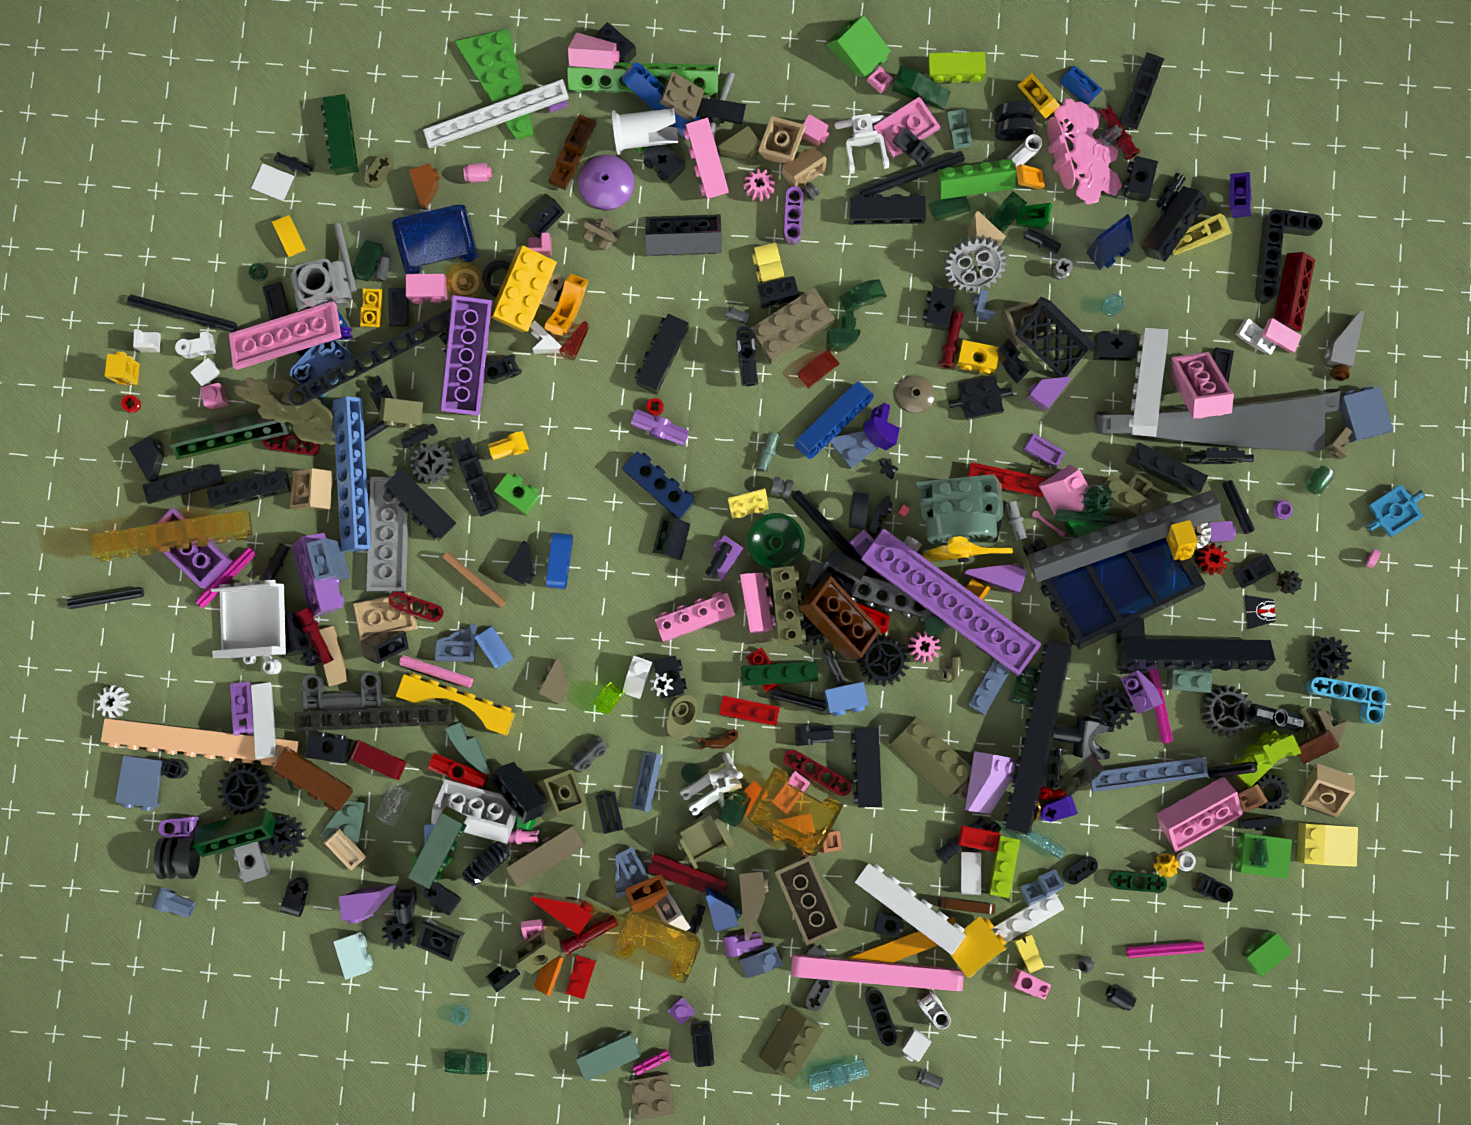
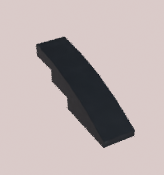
[1120,52,1165,130]
[696,98,746,125]
[452,437,498,517]

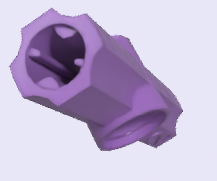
[631,409,689,446]

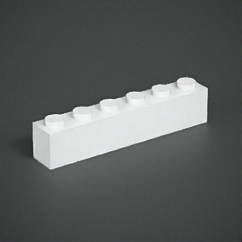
[1129,328,1169,437]
[855,863,966,955]

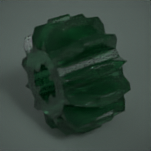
[1081,484,1114,517]

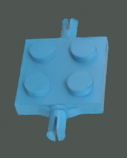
[1366,484,1425,537]

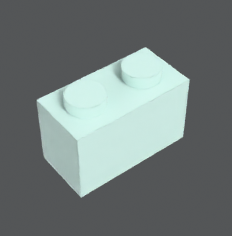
[334,932,373,980]

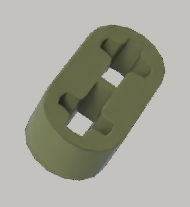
[364,154,394,188]

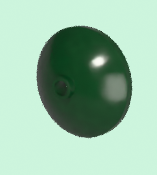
[747,513,805,570]

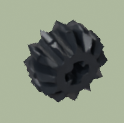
[382,916,415,950]

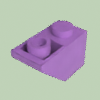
[1121,670,1163,714]

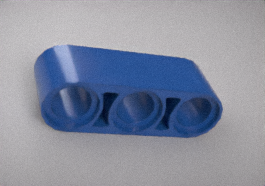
[546,532,573,589]

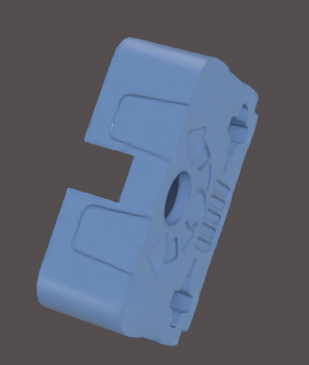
[290,340,355,399]

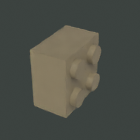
[1001,298,1054,349]

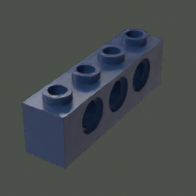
[622,451,695,520]

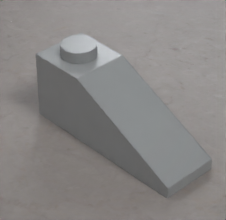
[1323,311,1365,368]

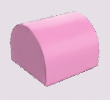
[867,66,893,94]

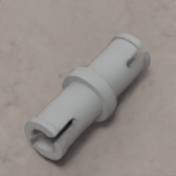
[1006,501,1027,541]

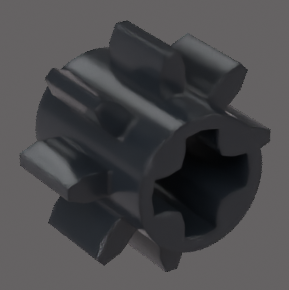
[1277,570,1303,595]

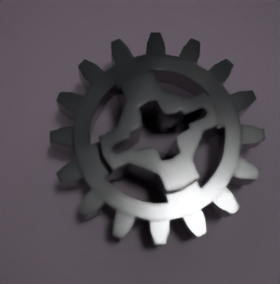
[1307,637,1352,679]
[1092,688,1136,729]
[263,815,306,858]

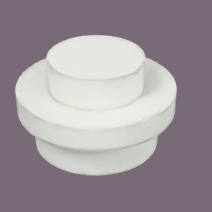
[1176,851,1196,871]

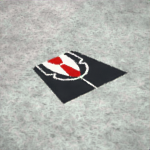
[1245,595,1276,629]

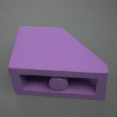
[1027,377,1071,412]
[713,535,744,581]

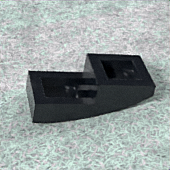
[892,127,935,167]
[997,339,1030,383]
[1232,554,1277,589]

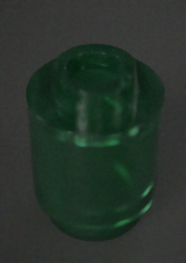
[1306,466,1334,495]

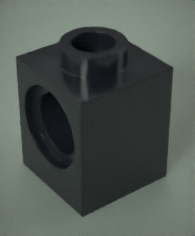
[873,911,904,938]

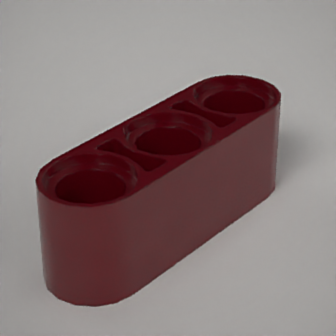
[348,740,407,780]

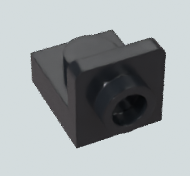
[486,966,520,993]

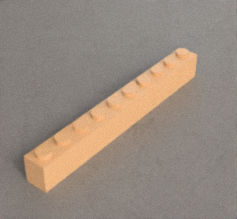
[101,719,302,766]

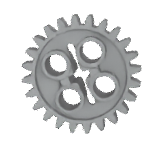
[944,234,1007,292]

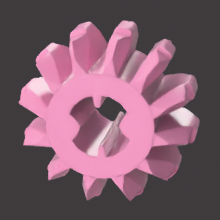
[744,169,775,202]
[907,630,941,664]

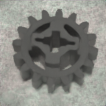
[410,442,453,484]

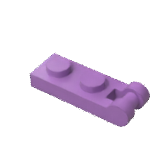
[230,682,254,736]

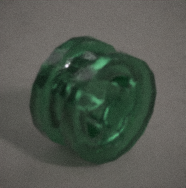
[249,263,268,282]

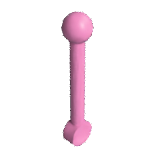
[1032,511,1066,538]

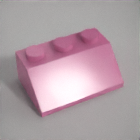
[740,573,776,635]

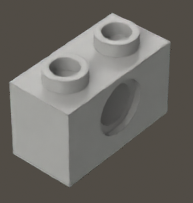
[232,840,272,883]

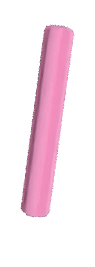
[399,655,473,688]

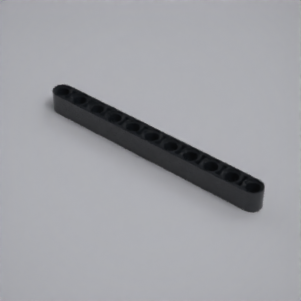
[289,309,450,406]

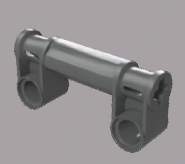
[302,672,383,712]

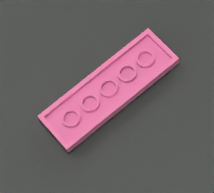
[229,301,341,370]

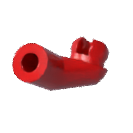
[1039,787,1068,802]

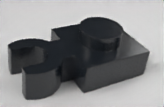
[367,375,394,411]

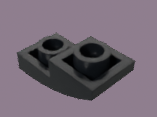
[868,496,893,535]

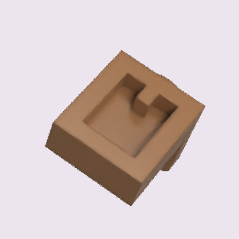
[1238,784,1268,813]

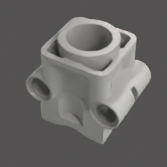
[290,259,352,312]

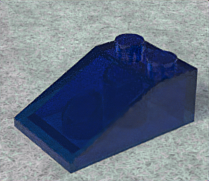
[1086,214,1134,270]

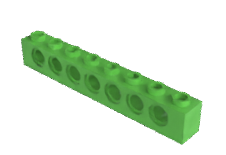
[567,62,718,95]

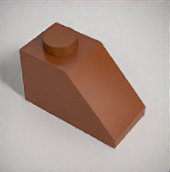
[409,163,440,210]
[625,874,669,915]

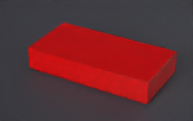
[957,825,1000,852]

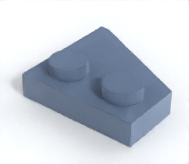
[830,431,879,469]
[435,624,477,662]

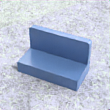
[474,626,514,669]

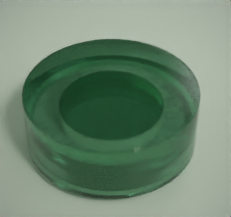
[924,617,944,636]
[681,763,701,783]

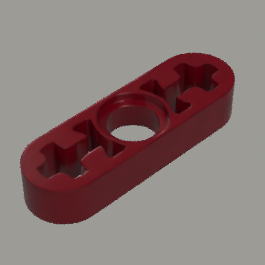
[263,435,320,456]
[388,592,444,623]

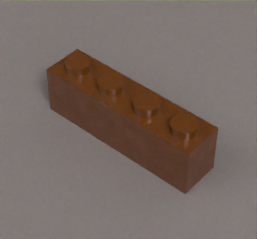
[273,746,353,811]

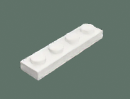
[992,893,1064,942]

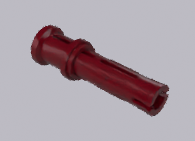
[1100,105,1141,160]
[938,311,964,370]
[295,607,334,665]
[560,914,619,957]

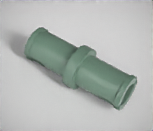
[756,432,780,472]

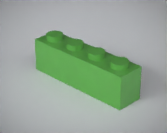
[937,159,1016,199]

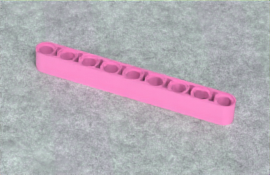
[791,954,964,991]

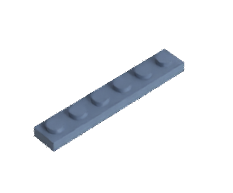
[1089,757,1209,792]

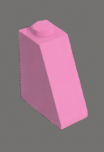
[568,33,620,69]

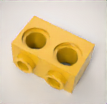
[105,351,140,386]

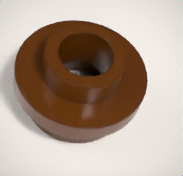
[1330,365,1350,381]

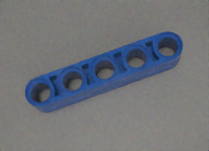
[622,62,700,139]
[794,382,874,459]

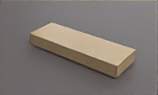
[320,626,349,687]

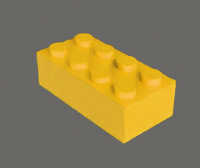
[490,246,557,333]

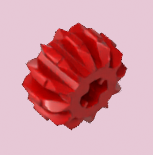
[1195,543,1230,576]

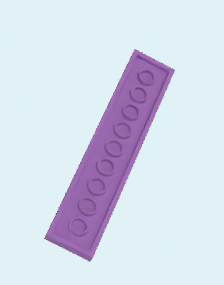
[861,529,1041,676]

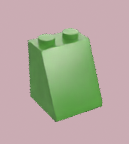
[825,15,891,78]

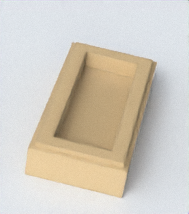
[324,829,366,871]

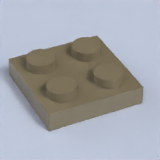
[659,71,704,122]
[629,1073,675,1121]

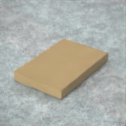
[353,592,418,641]

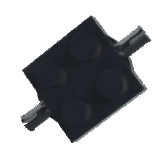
[948,375,1013,420]
[1186,447,1254,465]

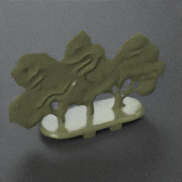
[234,377,336,445]

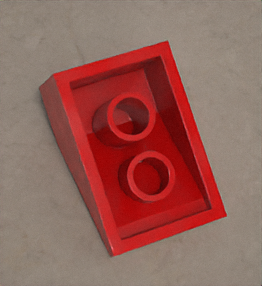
[530,893,596,935]

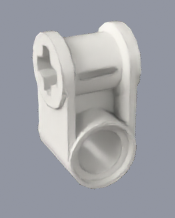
[916,990,951,1029]

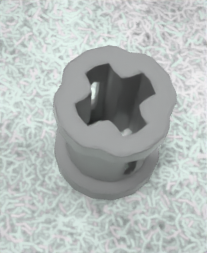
[1052,258,1073,280]

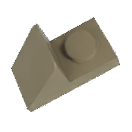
[1312,709,1347,744]

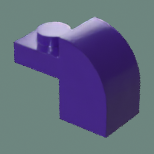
[864,403,900,450]

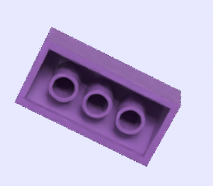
[292,533,344,618]
[339,885,396,924]

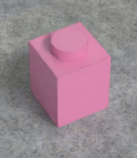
[802,114,829,147]
[200,383,229,410]

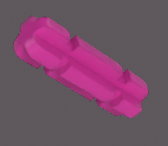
[633,1049,671,1075]

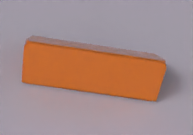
[534,954,563,996]

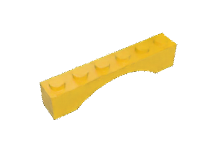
[396,672,516,735]

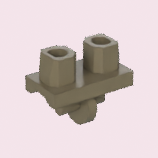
[583,216,619,250]

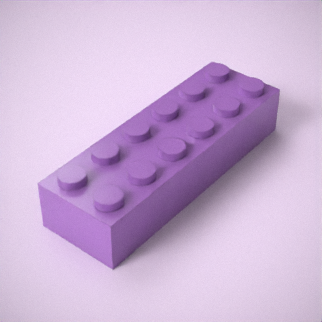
[439,295,492,415]

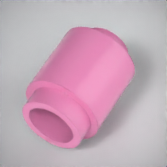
[463,163,492,183]

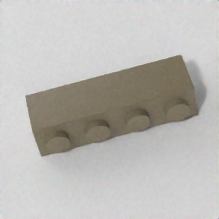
[506,825,586,888]

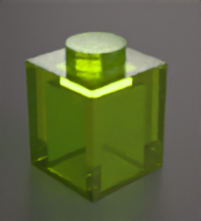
[593,682,626,715]

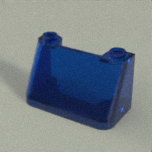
[391,204,479,274]

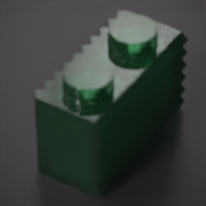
[718,790,751,827]

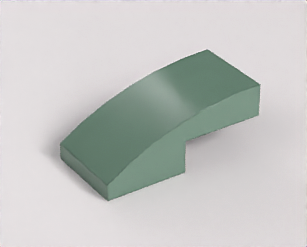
[946,109,973,149]

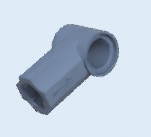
[152,887,196,918]

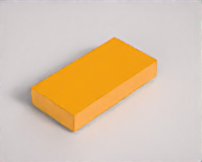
[1015,164,1045,189]

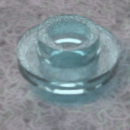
[451,1005,471,1026]

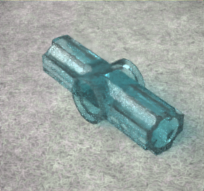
[807,1058,869,1093]

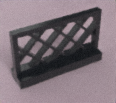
[1015,297,1096,378]

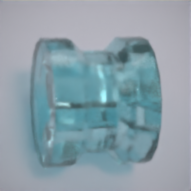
[1102,294,1124,316]

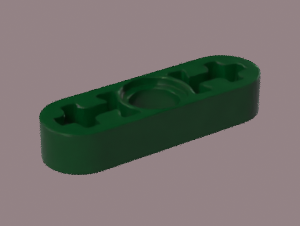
[1108,871,1167,893]

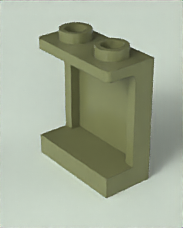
[674,809,736,869]

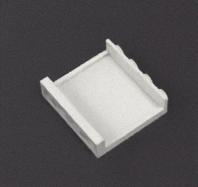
[211,580,286,658]

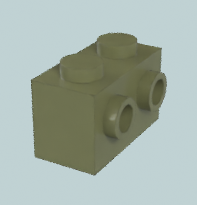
[379,397,423,428]

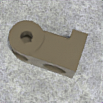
[539,274,564,313]

